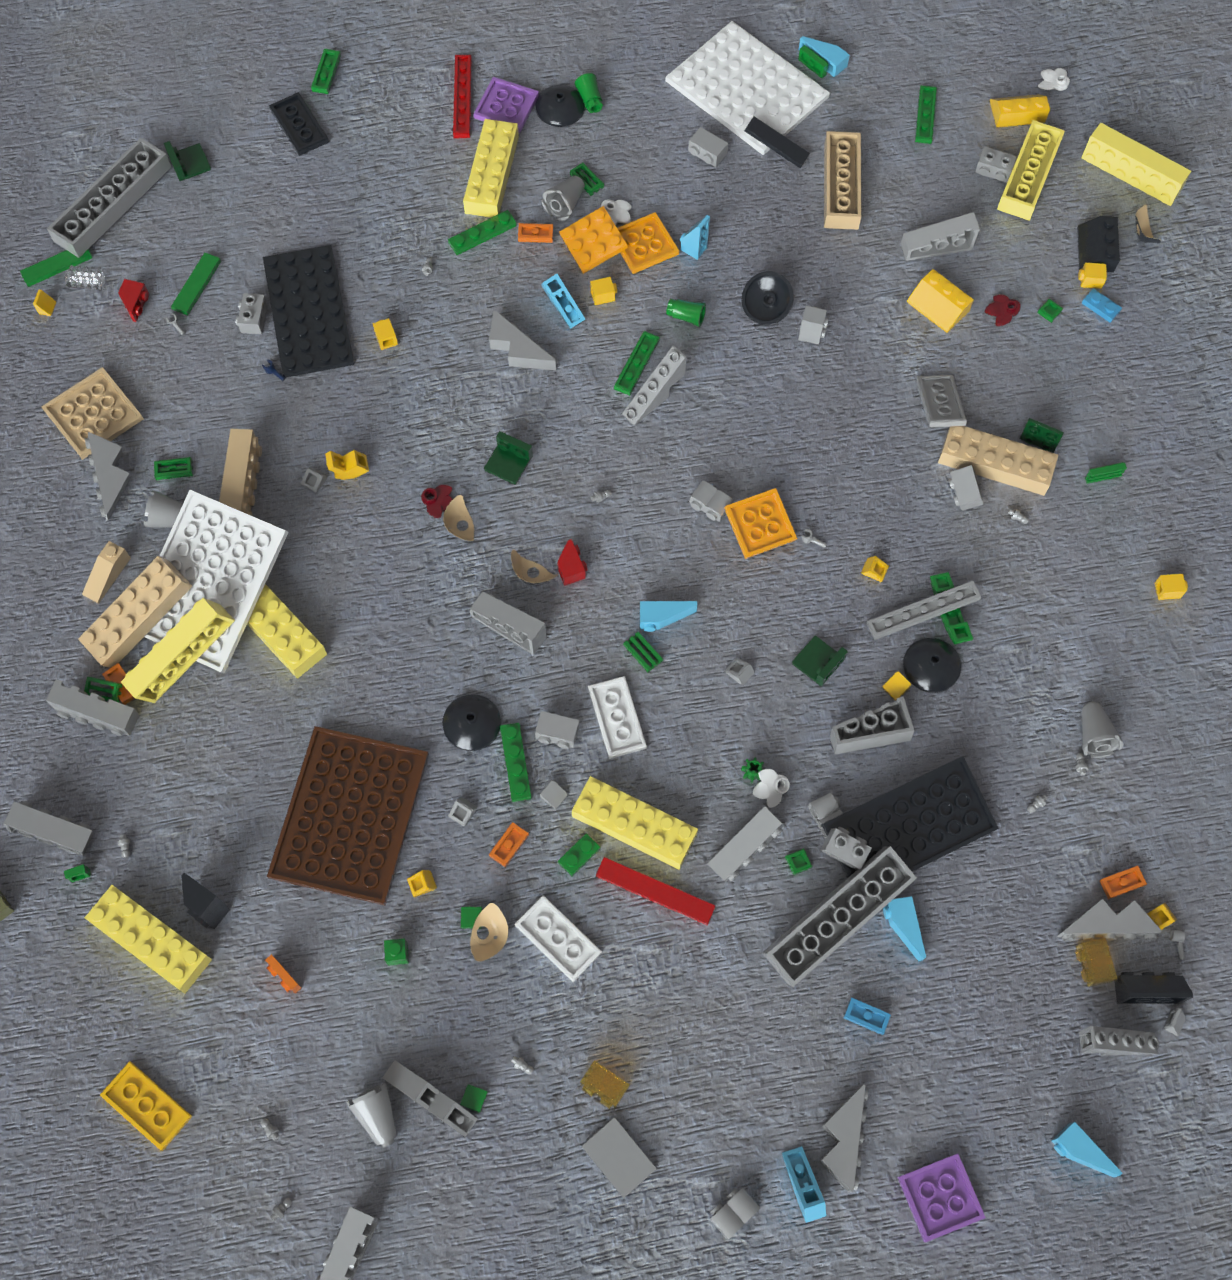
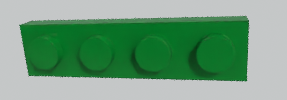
[448,210,516,255]
[500,723,532,802]

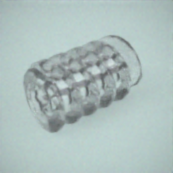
[64,265,106,290]

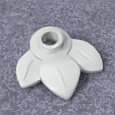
[1038,68,1070,91]
[601,199,632,225]
[753,769,790,808]

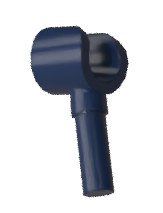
[262,360,285,381]

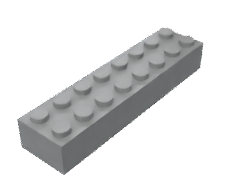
[47,138,171,258]
[762,846,917,987]

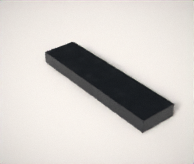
[744,116,810,168]

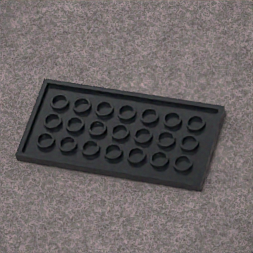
[263,245,354,378]
[821,756,999,878]

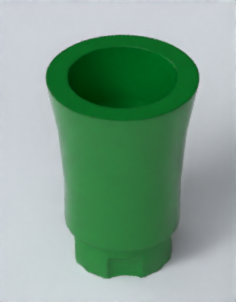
[575,73,603,113]
[666,299,706,327]

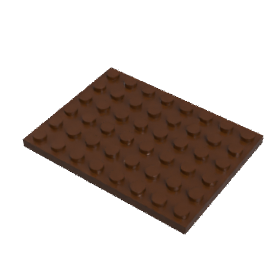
[267,726,429,906]

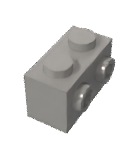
[688,127,728,167]
[975,146,1017,182]
[236,293,268,334]
[798,306,829,345]
[949,465,984,511]
[535,711,580,749]
[820,827,872,870]

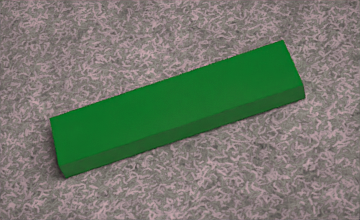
[915,85,937,144]
[20,250,92,287]
[171,252,221,316]
[614,331,660,396]

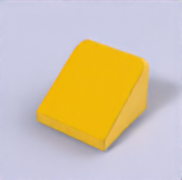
[33,289,56,316]
[861,556,889,582]
[882,671,911,701]
[407,870,437,897]
[1147,903,1177,930]

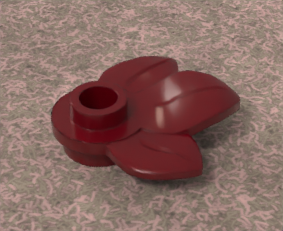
[985,294,1021,326]
[421,485,453,519]

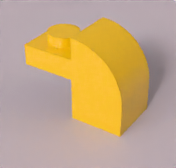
[325,450,369,480]

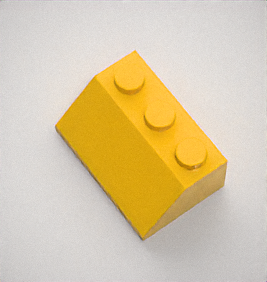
[990,94,1050,128]
[907,269,974,333]

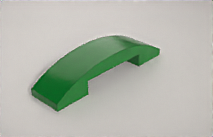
[930,572,973,644]

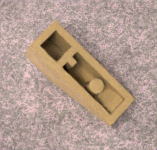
[82,541,131,604]

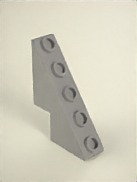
[489,311,558,371]
[622,345,687,426]
[84,432,130,521]
[1058,899,1162,941]
[1079,1026,1159,1056]
[382,1060,478,1137]
[819,1084,869,1193]

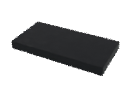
[269,92,329,156]

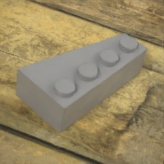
[901,212,980,261]
[470,592,546,655]
[46,679,139,736]
[830,696,914,754]
[4,801,94,856]
[707,806,785,882]
[316,1207,380,1280]

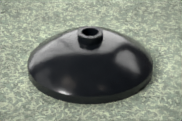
[535,85,585,127]
[742,271,794,325]
[903,638,961,693]
[442,694,501,751]

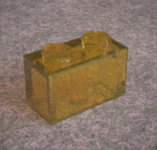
[1075,938,1118,987]
[580,1060,630,1109]

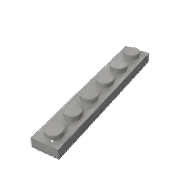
[867,581,981,640]

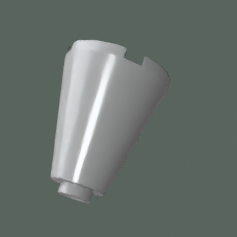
[541,176,585,220]
[144,490,183,528]
[1082,701,1123,758]
[347,1083,397,1148]

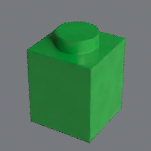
[384,938,409,966]

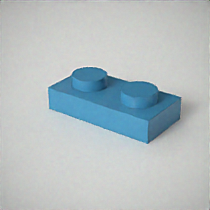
[1082,288,1122,323]
[843,998,891,1035]

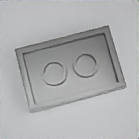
[582,1117,656,1199]

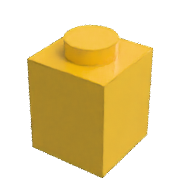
[1078,263,1107,289]
[590,277,617,305]
[372,318,398,350]
[1155,574,1188,600]

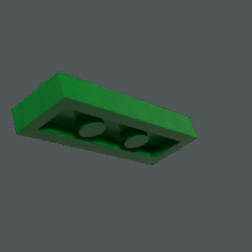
[311,49,341,94]

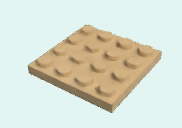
[41,367,144,460]

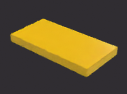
[100,1061,193,1151]

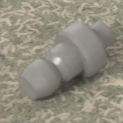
[422,258,433,276]
[591,490,612,503]
[1008,509,1029,524]
[1076,753,1088,775]
[1027,795,1048,813]
[117,834,130,858]
[511,1056,534,1075]
[260,1118,280,1141]
[270,1198,292,1221]

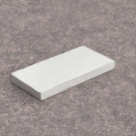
[588,676,647,759]
[514,895,602,982]

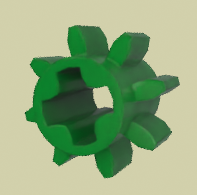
[741,757,764,783]

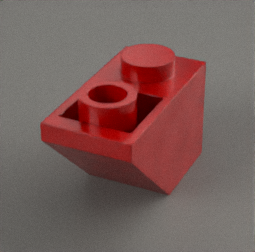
[118,279,149,322]
[557,539,587,586]

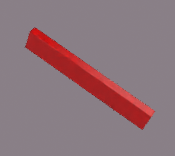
[453,55,472,138]
[596,857,716,926]

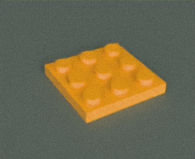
[559,206,628,274]
[617,212,679,274]
[724,488,797,559]

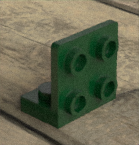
[164,141,211,181]
[1019,418,1064,453]
[484,431,533,485]
[792,636,848,687]

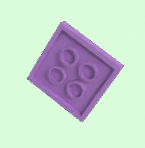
[474,77,539,133]
[897,1154,986,1243]

